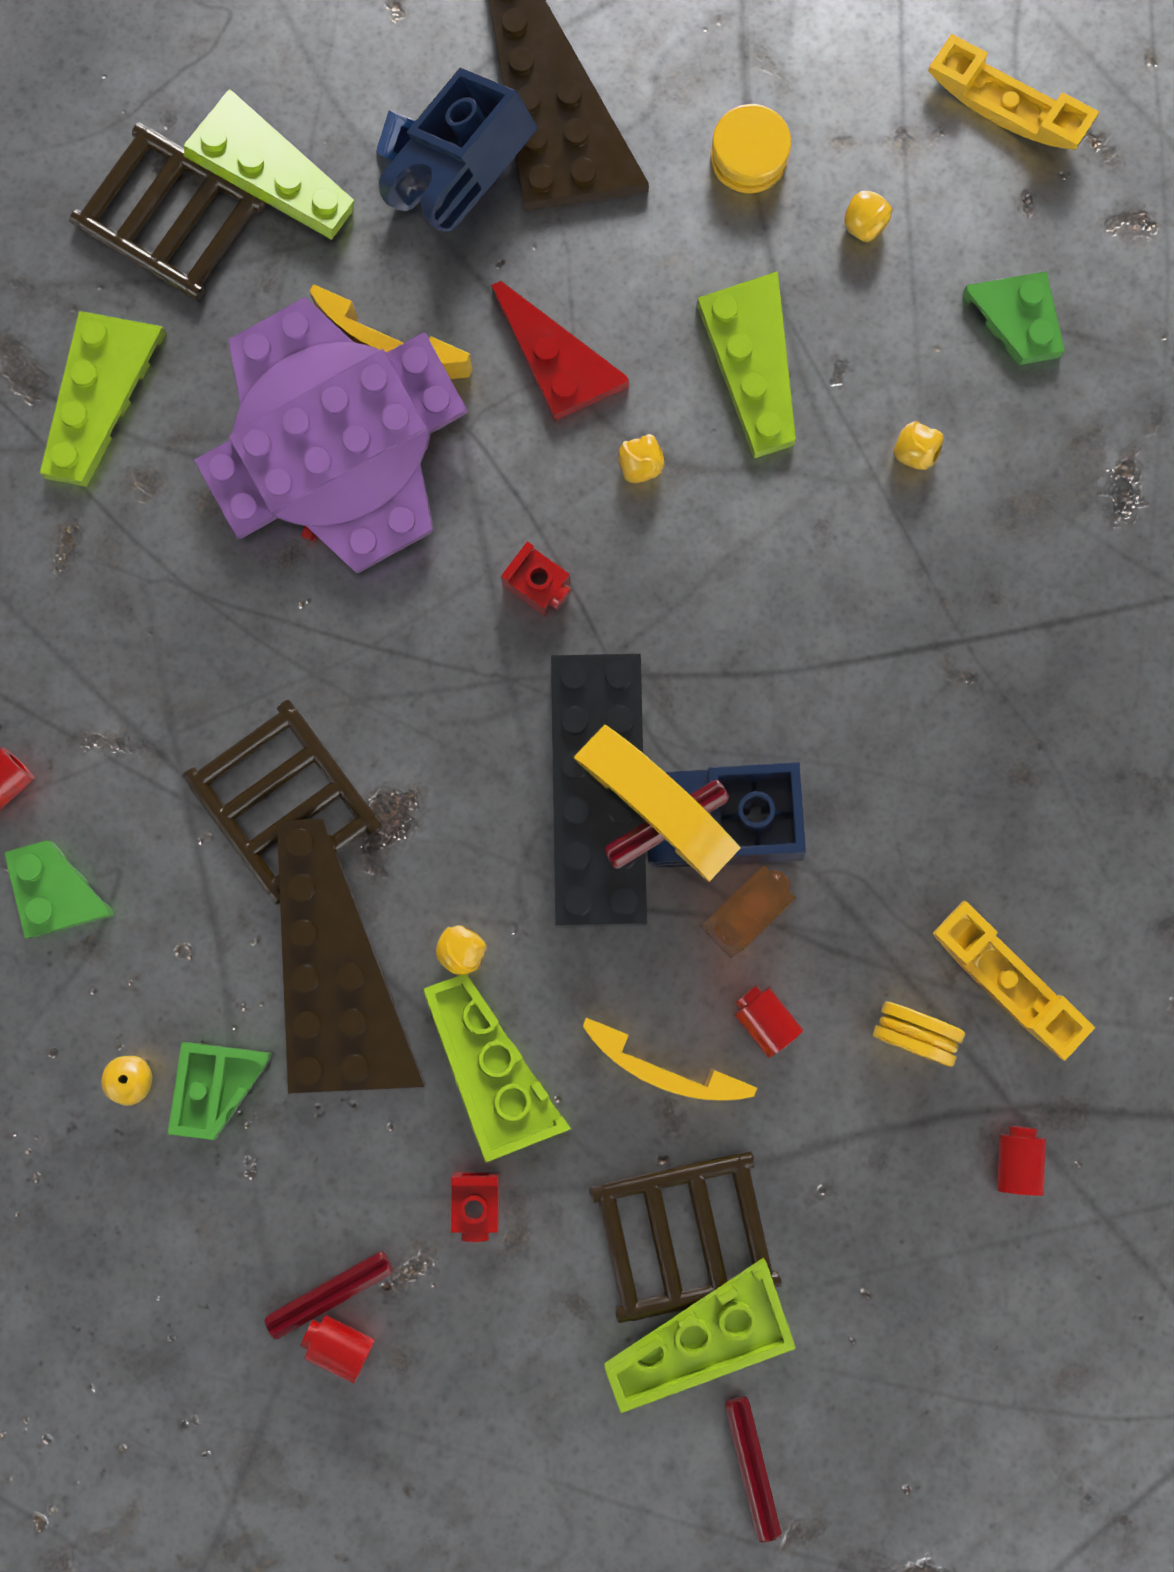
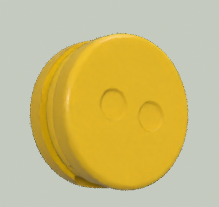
[710,104,791,194]
[872,1001,965,1068]

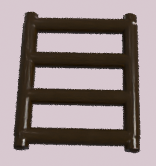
[69,123,267,301]
[182,700,382,905]
[589,1151,782,1323]

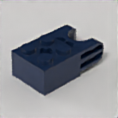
[379,67,538,232]
[648,762,806,868]

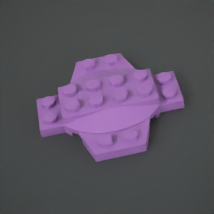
[194,297,468,573]

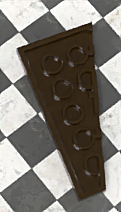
[489,0,649,211]
[277,819,426,1094]

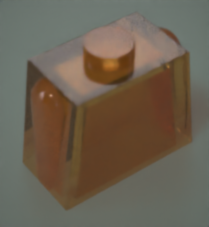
[700,865,796,958]

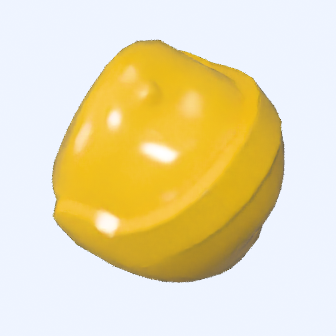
[844,191,893,243]
[893,421,944,470]
[618,434,665,483]
[436,925,487,975]
[101,1056,152,1106]

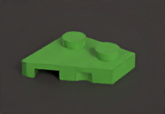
[963,271,1065,365]
[4,840,114,939]
[168,1042,272,1140]

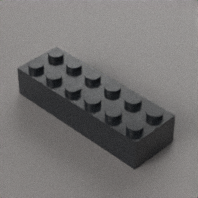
[551,653,647,928]

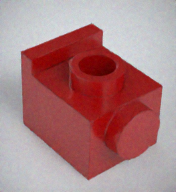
[501,541,572,617]
[451,1172,500,1242]

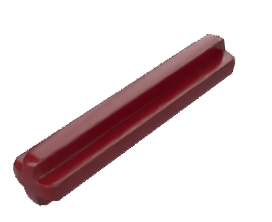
[604,780,729,868]
[264,1251,393,1339]
[725,1397,782,1543]

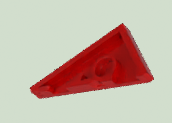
[491,281,629,421]

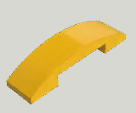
[928,33,1099,150]
[309,284,473,379]
[574,725,740,882]
[933,901,1095,1061]
[583,1017,757,1100]

